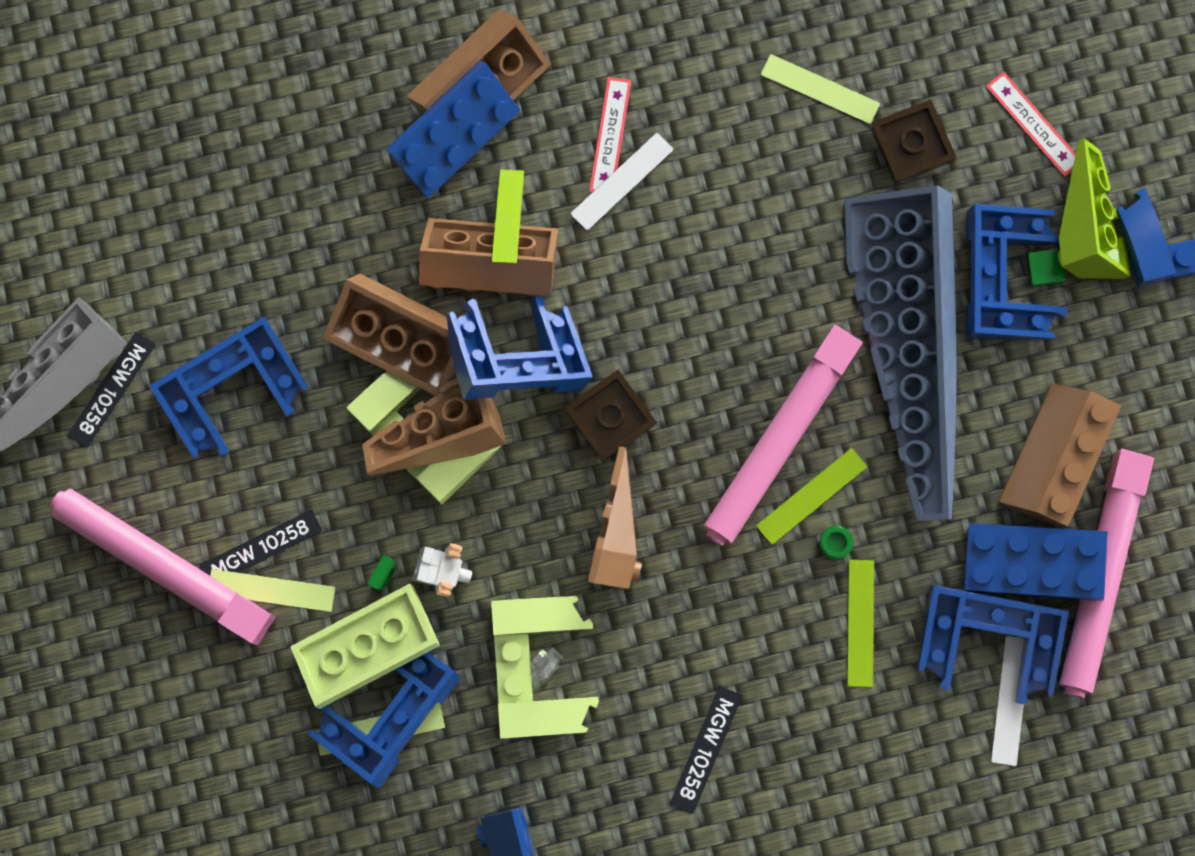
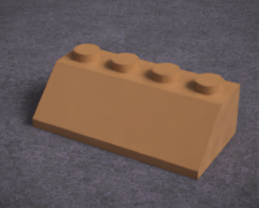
[406,9,551,116]
[419,218,558,297]
[322,273,456,396]
[998,383,1122,529]

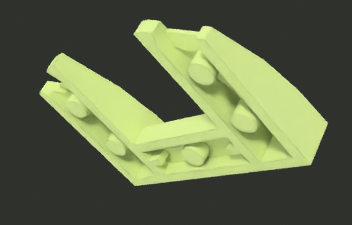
[346,371,501,505]
[491,596,599,739]

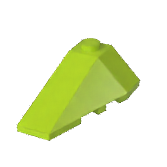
[1058,138,1131,279]

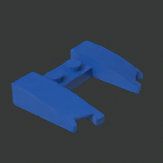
[1117,188,1195,288]
[966,204,1068,340]
[446,296,593,400]
[149,317,308,457]
[917,584,1069,704]
[308,652,462,788]

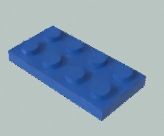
[386,61,521,199]
[965,523,1108,601]

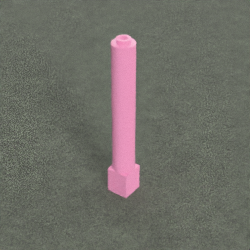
[704,325,863,546]
[1059,448,1154,699]
[50,489,276,646]

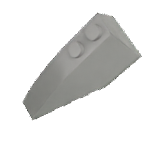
[0,297,127,452]

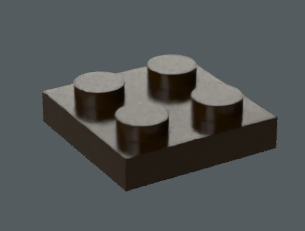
[869,100,957,184]
[564,370,657,463]

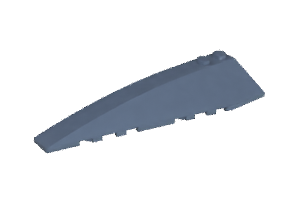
[845,185,956,521]

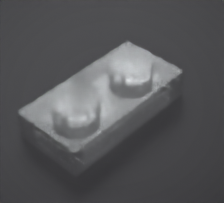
[530,647,564,686]

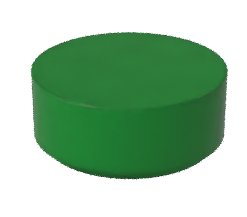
[819,526,854,560]

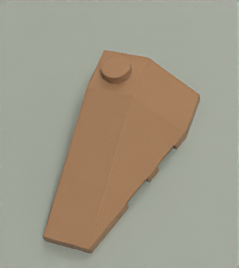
[362,378,506,476]
[588,447,642,589]

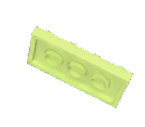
[290,584,440,709]

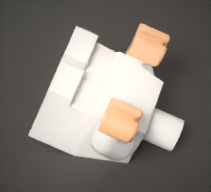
[412,543,472,597]

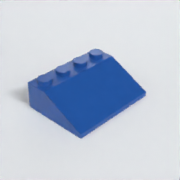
[477,807,535,856]

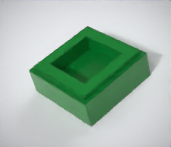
[1026,250,1065,287]
[367,554,398,592]

